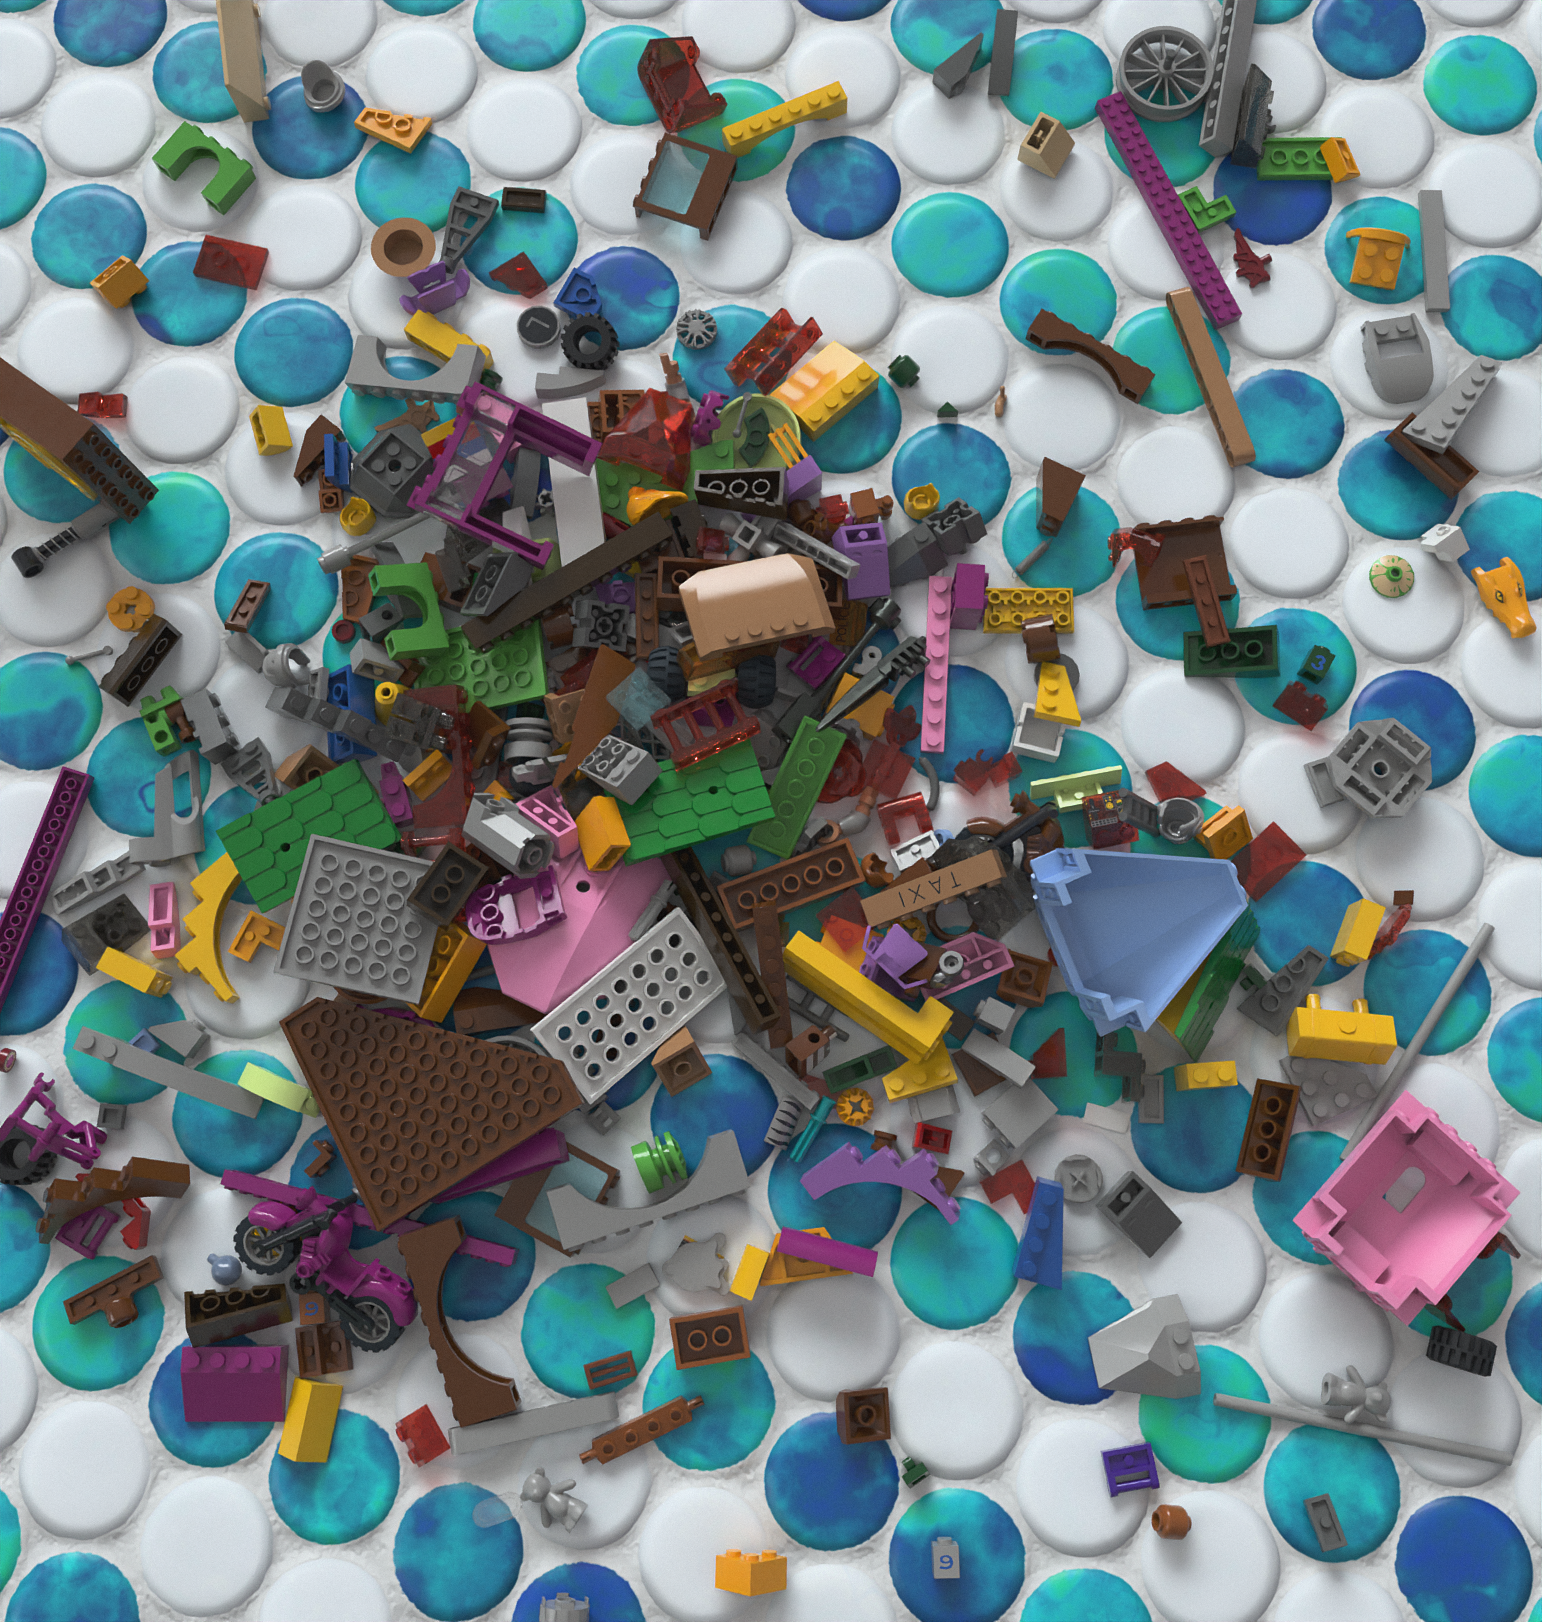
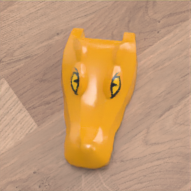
[1471,557,1537,638]

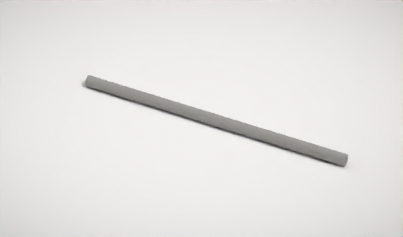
[1339,923,1495,1161]
[1213,1393,1513,1466]

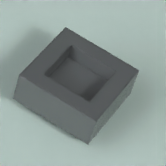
[97,1103,127,1130]

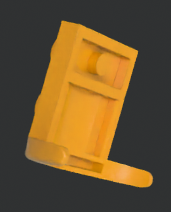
[1346,227,1411,290]

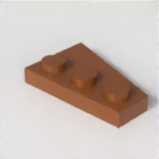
[341,555,379,624]

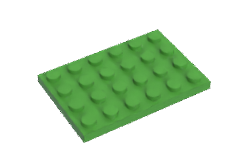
[414,619,549,726]

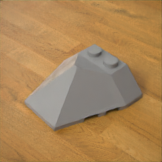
[1088,1294,1201,1399]

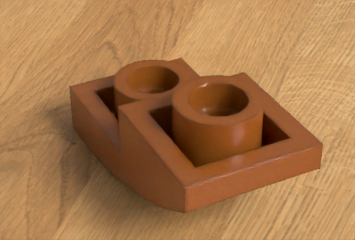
[318,469,344,513]

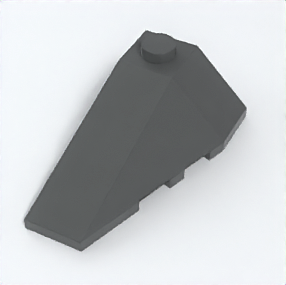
[887,522,948,587]

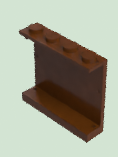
[1130,515,1237,610]

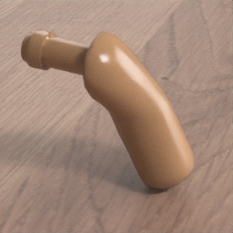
[995,386,1007,417]

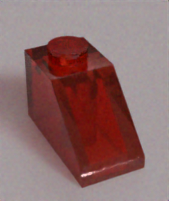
[696,527,729,556]

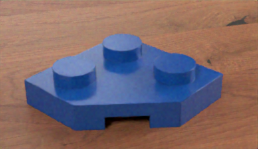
[553,267,603,318]

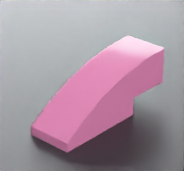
[148,882,181,959]

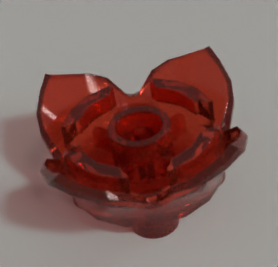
[817,739,868,804]

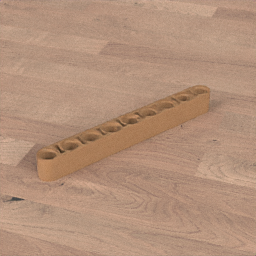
[1166,287,1256,468]

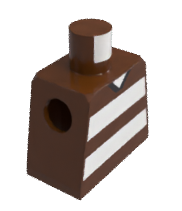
[785,1025,837,1080]

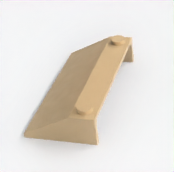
[216,0,271,123]

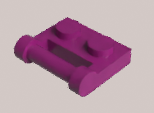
[786,636,846,691]
[55,1205,121,1260]

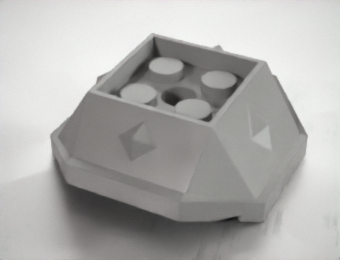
[1327,718,1432,818]

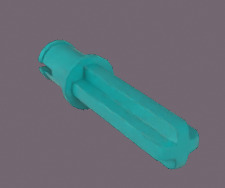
[790,1095,836,1163]

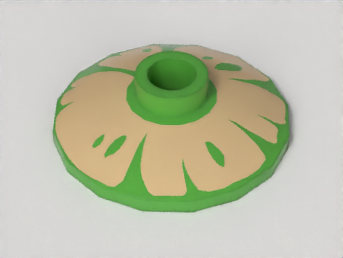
[1369,555,1414,598]

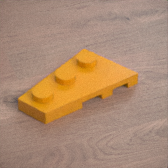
[354,107,432,154]

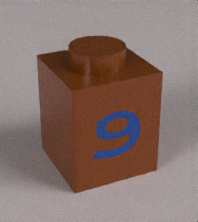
[299,1290,331,1325]

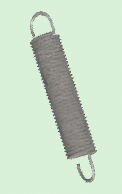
[1012,538,1053,579]

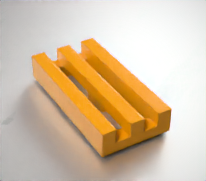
[768,423,808,469]

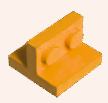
[1193,805,1253,860]

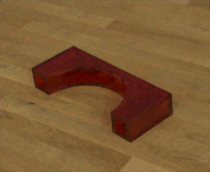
[403,684,475,829]

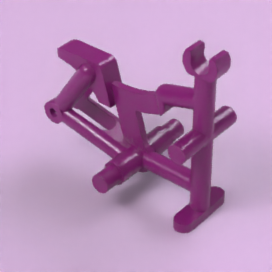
[0,1072,107,1170]

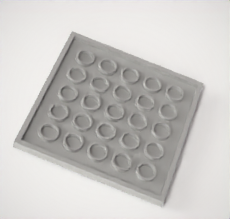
[274,834,438,1005]

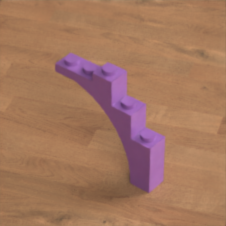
[800,1142,960,1225]

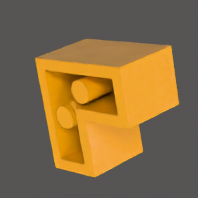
[715,1549,787,1597]

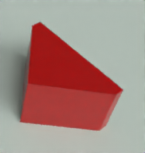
[912,1122,952,1154]

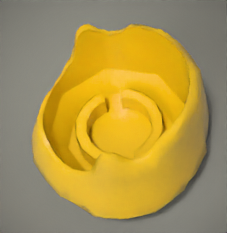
[904,483,940,520]
[340,497,376,536]

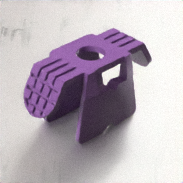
[399,261,470,316]
[862,924,928,989]

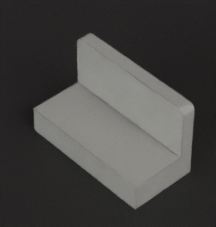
[225,632,269,674]

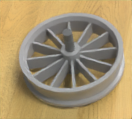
[1116,26,1214,122]

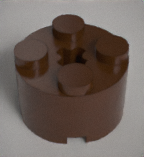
[541,604,578,650]
[1021,614,1061,664]

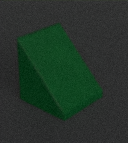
[937,402,959,417]

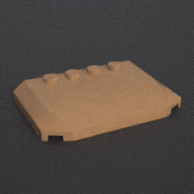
[679,553,836,662]

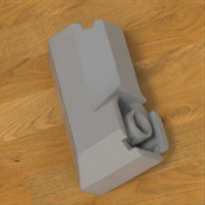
[461,793,555,878]

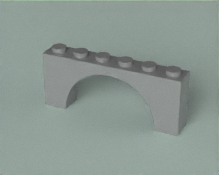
[345,335,486,404]

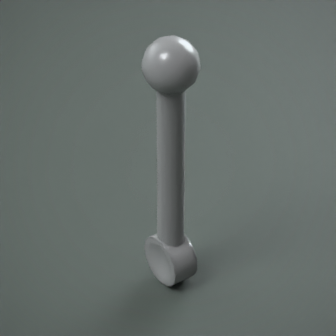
[733,392,752,438]
[65,646,113,665]

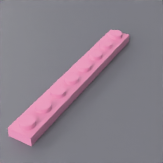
[920,576,952,754]

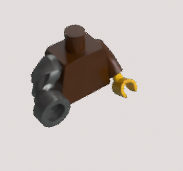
[887,926,965,998]

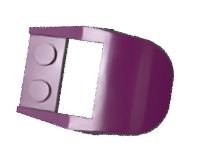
[465,865,567,945]

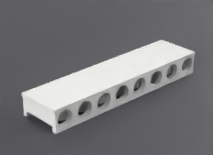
[542,397,606,567]

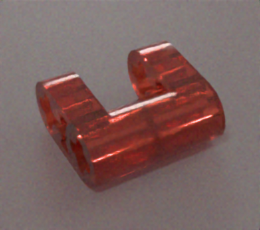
[876,791,934,846]

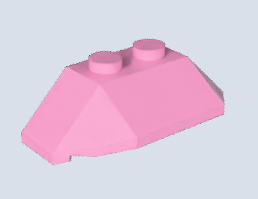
[920,932,1014,1001]

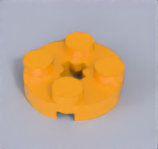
[106,586,155,633]

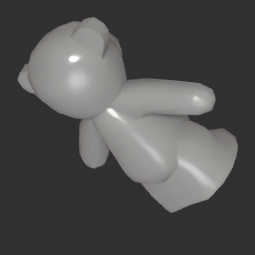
[1321,1365,1390,1424]
[520,1467,588,1533]

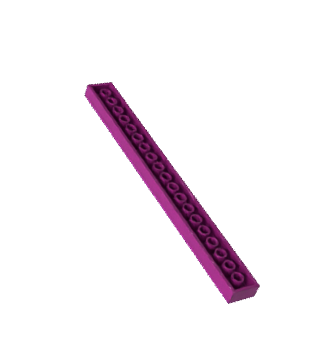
[1095,91,1242,330]
[0,766,94,1013]
[220,1169,520,1267]

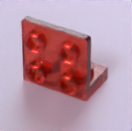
[816,887,878,952]

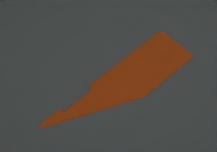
[552,644,636,788]

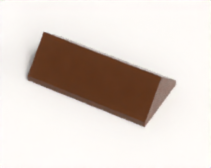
[1236,1078,1302,1182]

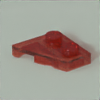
[489,251,548,299]
[1144,761,1207,804]

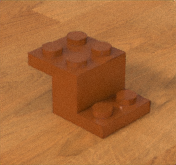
[588,390,648,447]

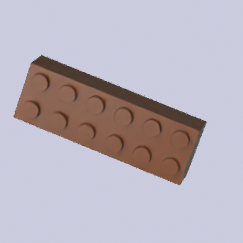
[716,837,865,933]

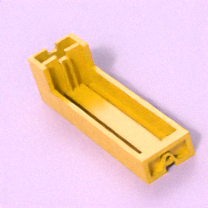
[783,930,954,1064]

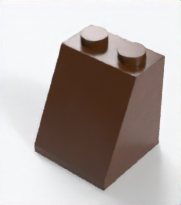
[1036,457,1086,537]

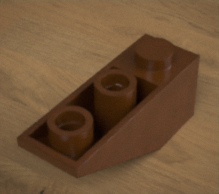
[293,414,346,487]

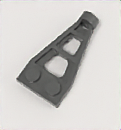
[439,186,499,274]
[220,737,279,806]

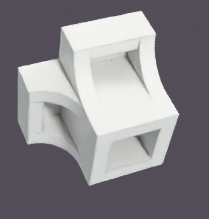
[1420,524,1470,562]

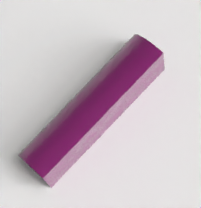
[777,1226,878,1277]

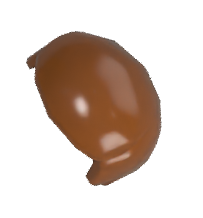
[860,852,894,888]

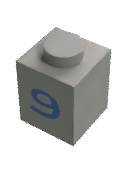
[931,1537,960,1579]

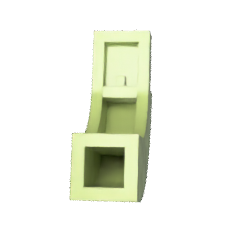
[237,1062,320,1118]

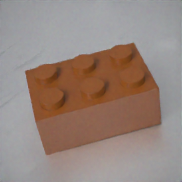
[669,1305,751,1370]

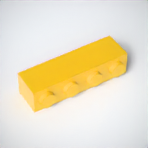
[403,309,494,380]

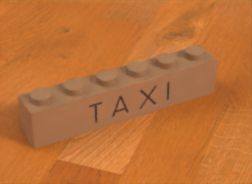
[860,849,1007,930]

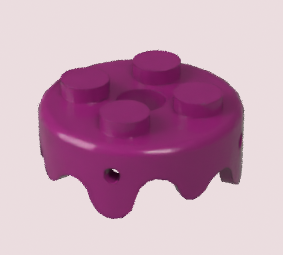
[690,390,730,447]

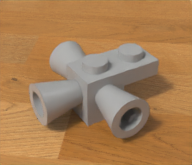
[719,513,785,561]

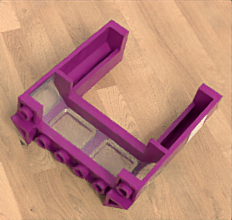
[406,381,602,570]

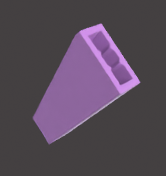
[740,455,822,523]

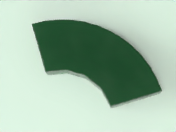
[738,407,770,468]

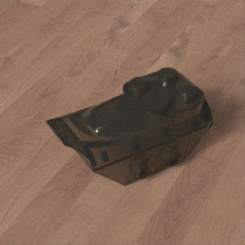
[932,835,1036,942]

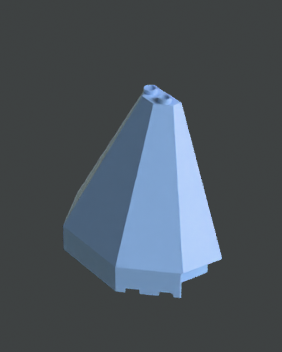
[1030,848,1248,1037]

